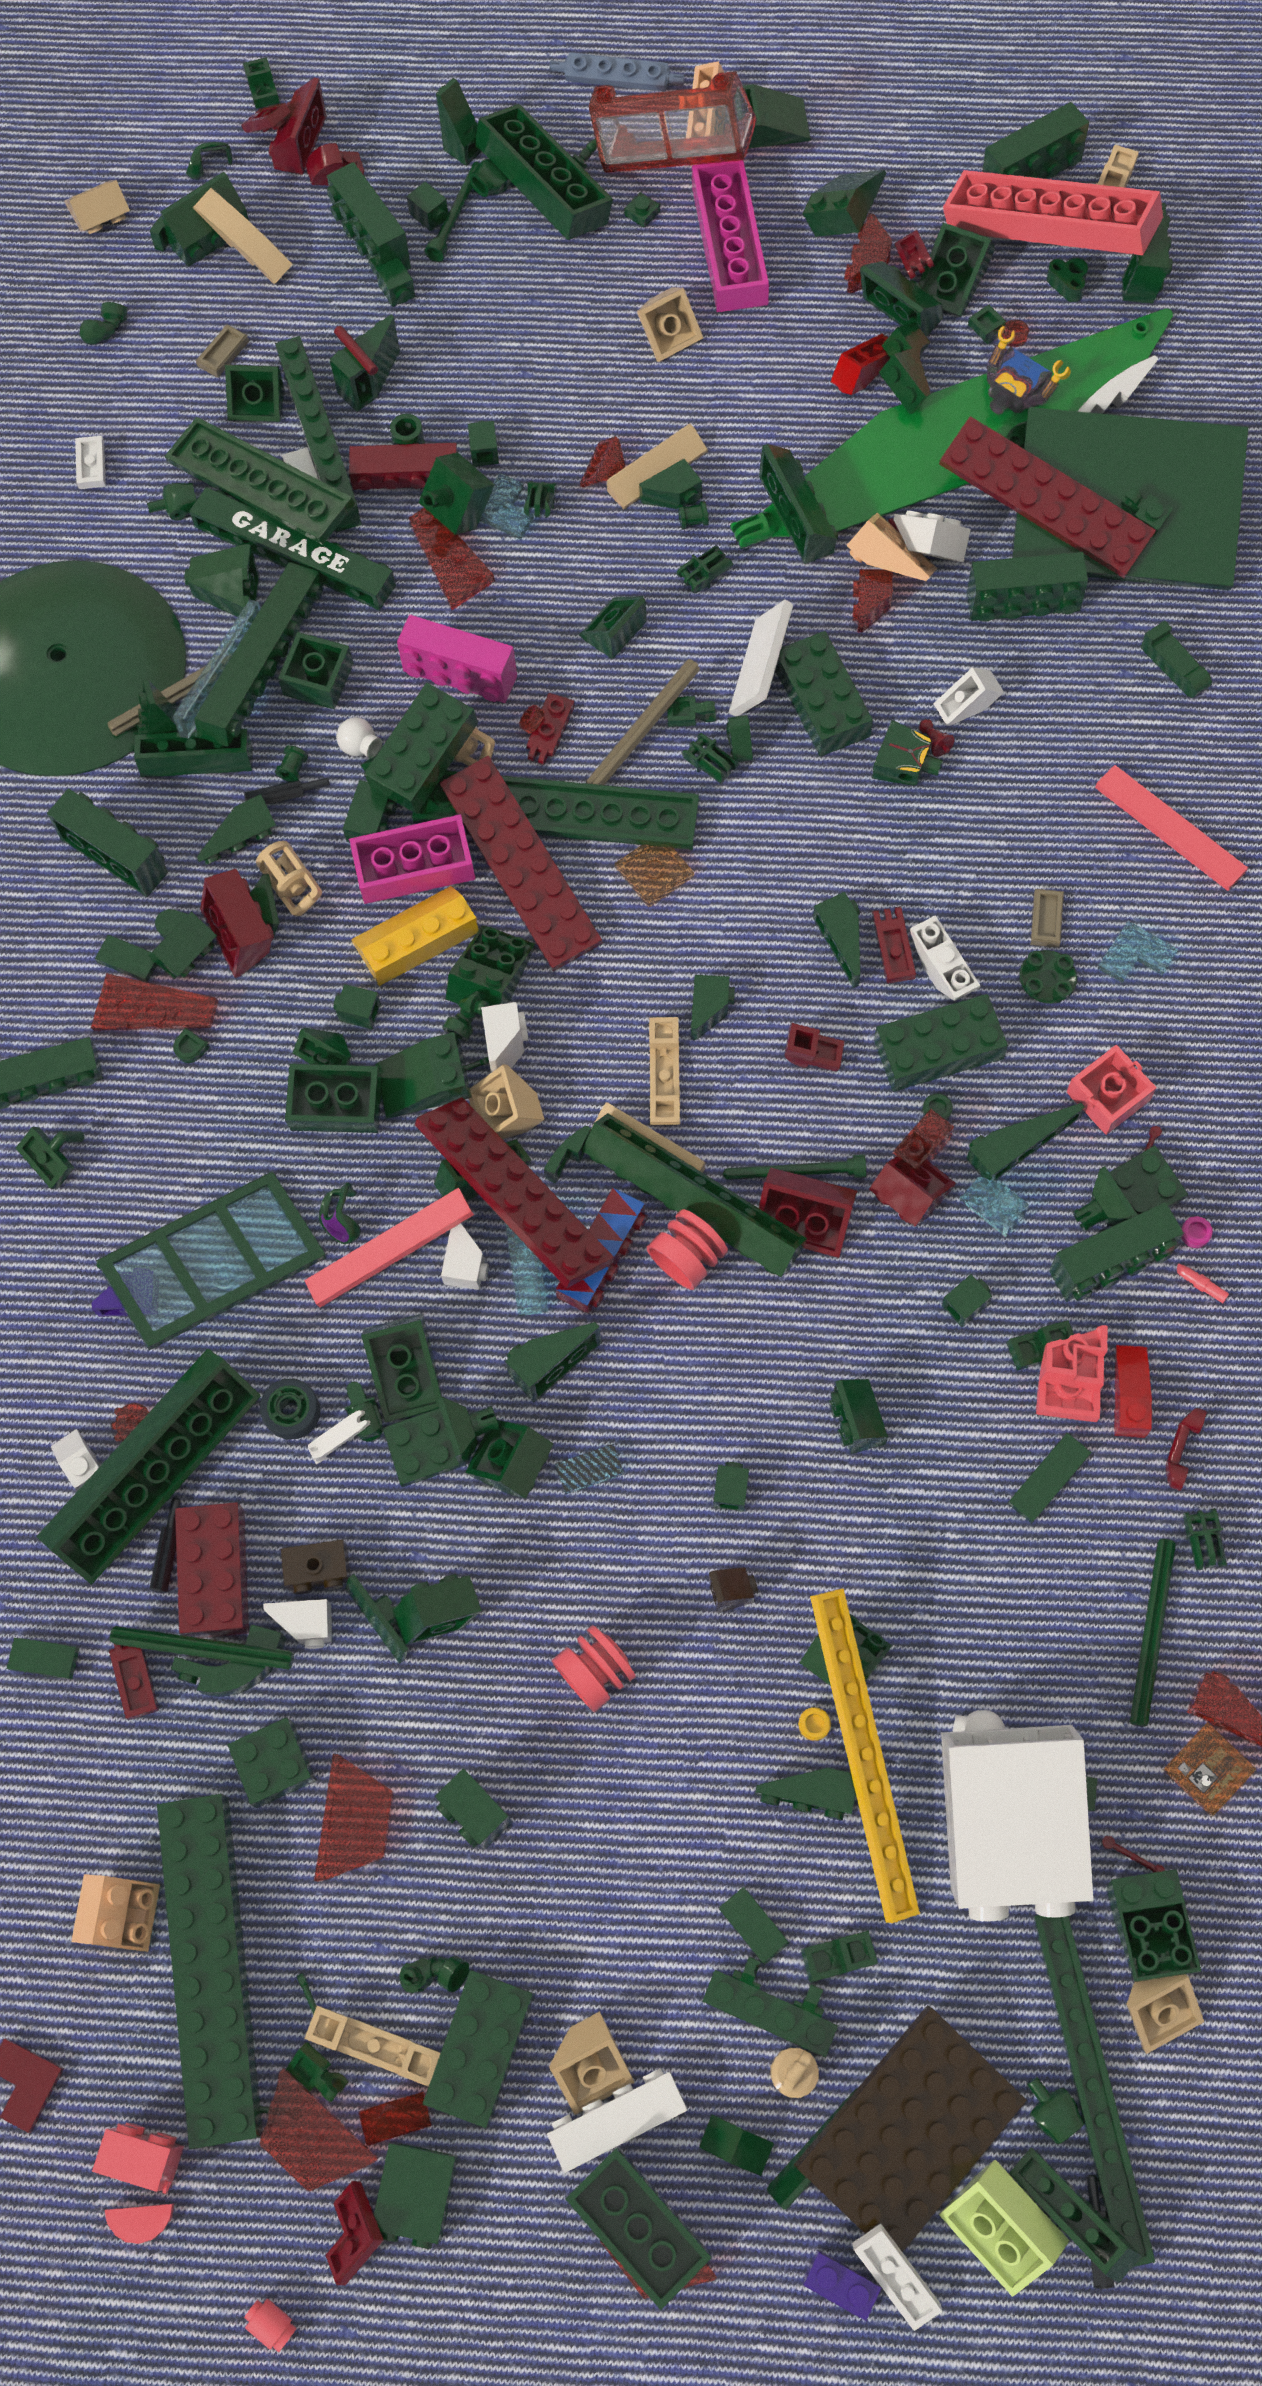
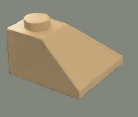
[637,287,703,362]
[469,1064,545,1139]
[1127,1974,1204,2054]
[549,2011,635,2115]

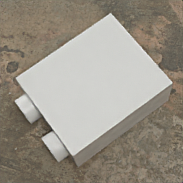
[941,1725,1093,1921]

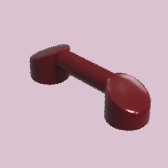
[1166,1407,1207,1491]

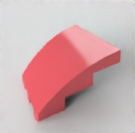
[1036,1325,1108,1423]

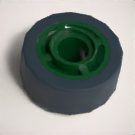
[260,1378,320,1440]

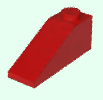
[830,333,890,395]
[1114,1345,1152,1438]

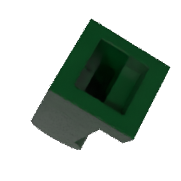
[1141,620,1212,698]

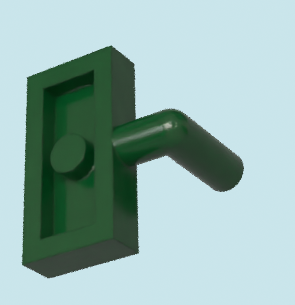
[15,1127,84,1189]

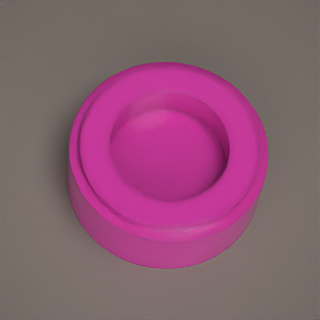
[1181,1216,1213,1248]

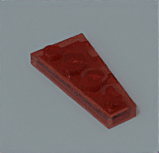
[408,508,495,611]
[91,973,219,1031]

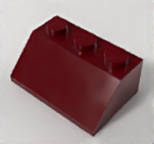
[269,77,327,175]
[200,868,274,978]
[758,1167,857,1258]

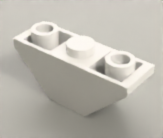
[910,915,980,1001]

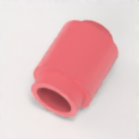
[244,2298,297,2352]

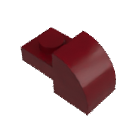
[306,143,365,185]
[785,1023,844,1072]

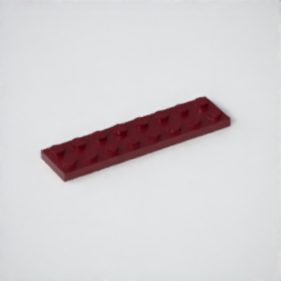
[939,416,1156,578]
[440,755,603,972]
[415,1097,614,1289]

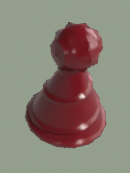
[918,719,955,757]

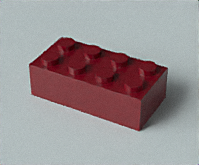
[175,1502,249,1638]

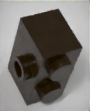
[281,1539,350,1595]

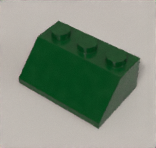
[160,172,249,267]
[860,261,943,337]

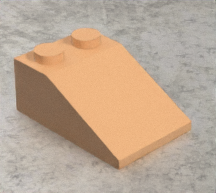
[846,513,938,581]

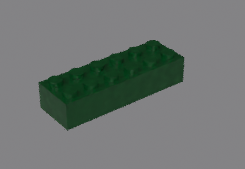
[475,104,613,240]

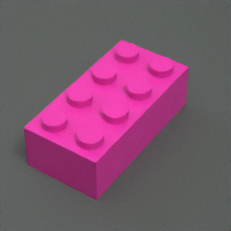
[397,614,517,703]
[349,814,476,904]

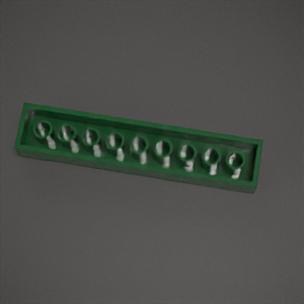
[157,1794,264,2150]

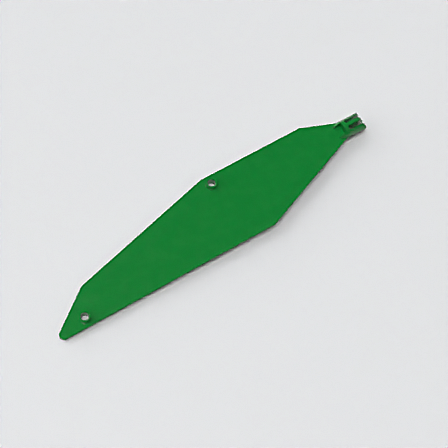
[730,308,1173,549]

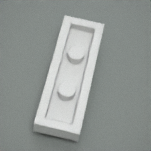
[853,2224,943,2331]

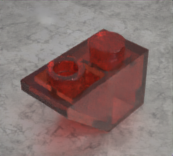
[852,569,893,632]
[893,1109,954,1171]

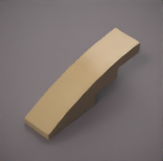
[1096,144,1139,188]
[193,188,293,284]

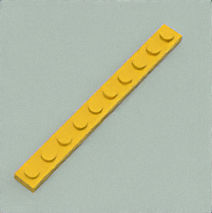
[810,1588,920,1923]

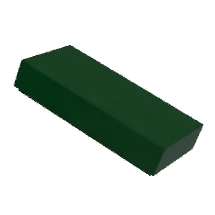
[95,935,158,983]

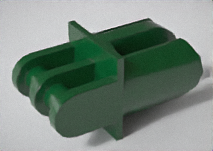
[524,481,557,518]
[676,544,733,594]
[681,733,739,784]
[344,1381,383,1442]
[1183,1508,1227,1571]

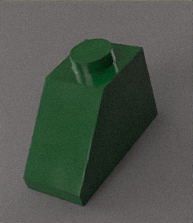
[639,458,702,510]
[691,975,735,1040]

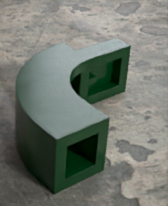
[171,1625,287,1697]

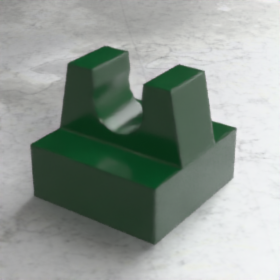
[968,304,1006,344]

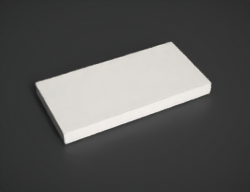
[729,600,793,716]

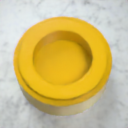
[798,1707,831,1741]

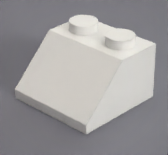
[481,1002,529,1073]

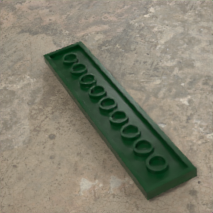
[412,770,699,850]

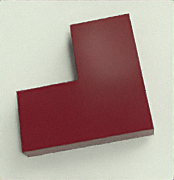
[0,2038,64,2133]
[325,2181,384,2286]

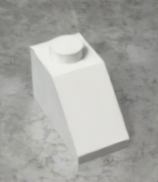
[934,667,1004,726]
[441,1223,489,1290]
[51,1429,101,1491]
[264,1599,332,1649]

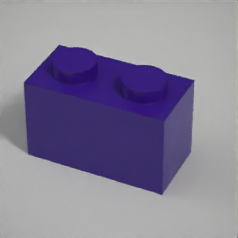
[802,2249,881,2321]

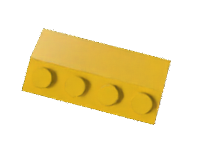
[351,886,479,986]

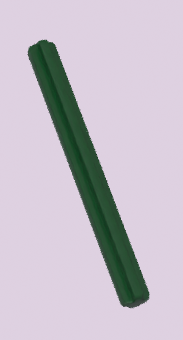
[1130,1539,1176,1727]
[110,1626,294,1670]

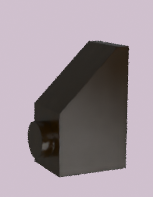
[709,1567,758,1613]

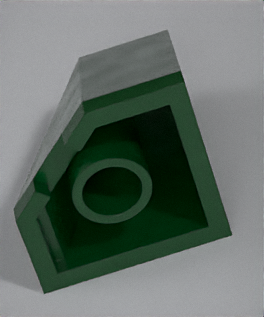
[184,544,260,622]

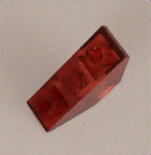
[844,213,892,293]

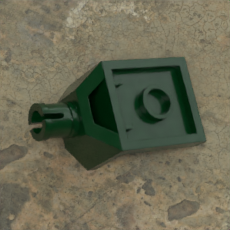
[1072,1145,1188,1232]
[383,1397,500,1487]

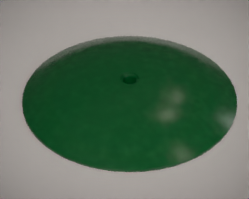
[0,561,186,776]

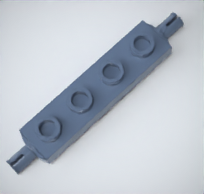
[549,52,685,92]

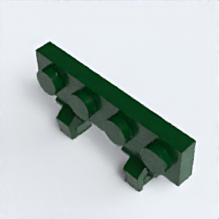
[702,1956,838,2058]

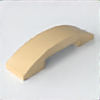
[649,1017,680,1125]
[304,2006,440,2087]

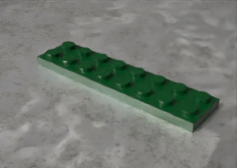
[164,416,356,545]

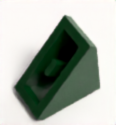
[699,2114,774,2176]

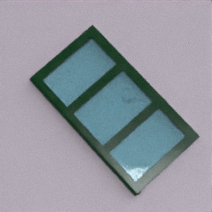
[96,1171,326,1351]

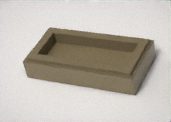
[196,324,249,378]
[1030,889,1064,948]

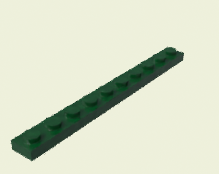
[1033,1915,1155,2267]

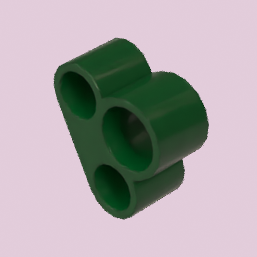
[1046,258,1088,302]
[726,715,753,763]

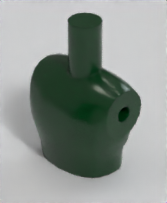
[470,159,510,197]
[147,483,197,521]
[1027,2076,1085,2145]

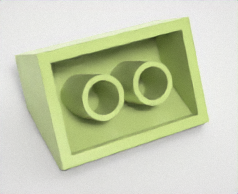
[939,2160,1070,2297]

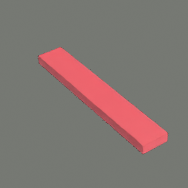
[1095,765,1248,891]
[304,1188,474,1308]

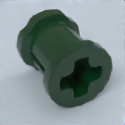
[678,501,709,530]
[275,745,308,782]

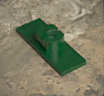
[345,1574,409,1664]

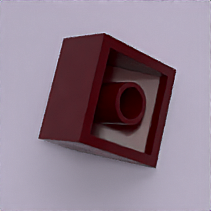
[869,1147,957,1227]

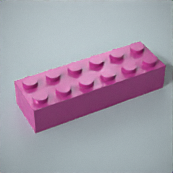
[692,158,769,312]

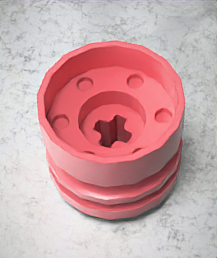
[647,1209,728,1290]
[551,1625,636,1713]

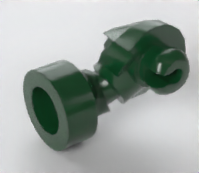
[79,302,128,345]
[442,991,490,1042]
[399,1955,470,1993]

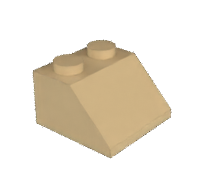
[64,180,130,234]

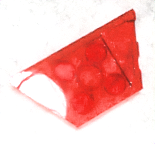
[314,1753,394,1882]
[259,2068,379,2192]

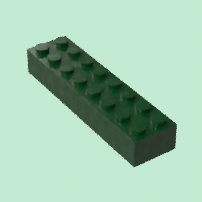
[36,1348,261,1585]

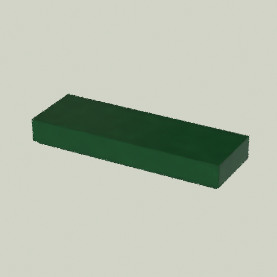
[1007,1433,1092,1524]

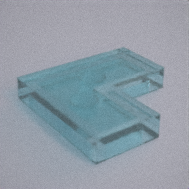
[480,473,534,540]
[1098,921,1179,983]

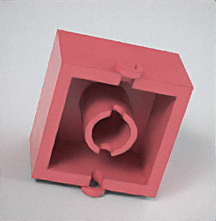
[1067,1045,1157,1135]
[92,2122,184,2194]

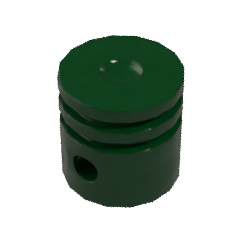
[390,414,425,445]

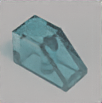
[960,1177,1029,1237]

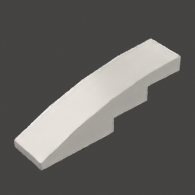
[1078,355,1158,414]

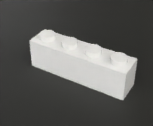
[547,2068,687,2173]

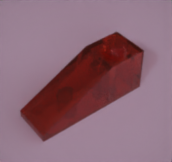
[1186,1671,1262,1747]

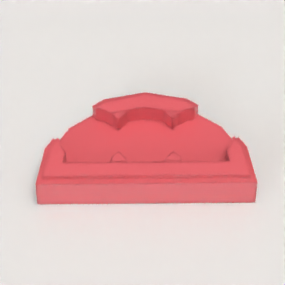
[105,2203,174,2244]

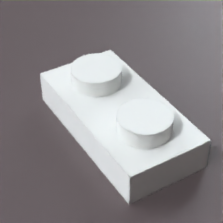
[75,436,106,489]

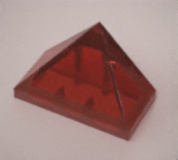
[579,436,625,488]
[358,2092,432,2146]

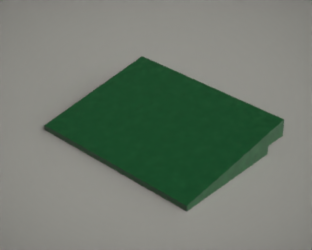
[1012,407,1249,591]

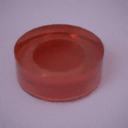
[1002,319,1029,347]
[519,705,545,734]

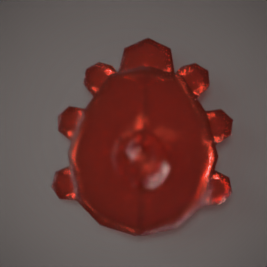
[111,1403,149,1442]

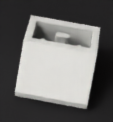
[894,511,971,562]

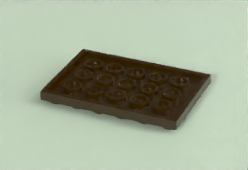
[794,2005,1027,2253]

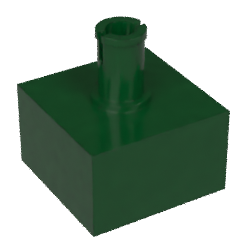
[418,452,495,535]

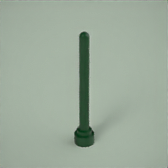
[424,162,480,262]
[723,1154,866,1180]

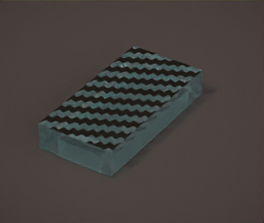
[555,1444,624,1495]

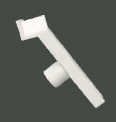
[308,1410,370,1464]

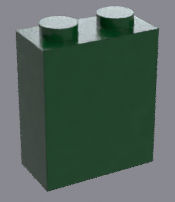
[374,2142,458,2249]

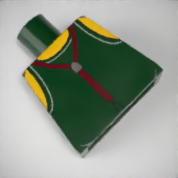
[872,720,943,786]

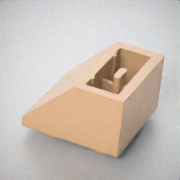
[71,1874,160,1952]

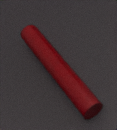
[334,325,378,376]

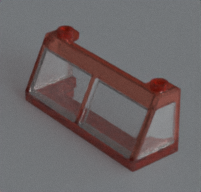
[588,71,757,173]

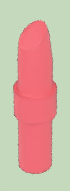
[1177,1263,1229,1303]

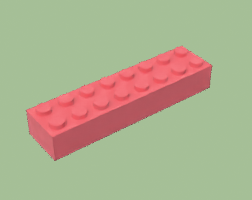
[943,170,1163,255]

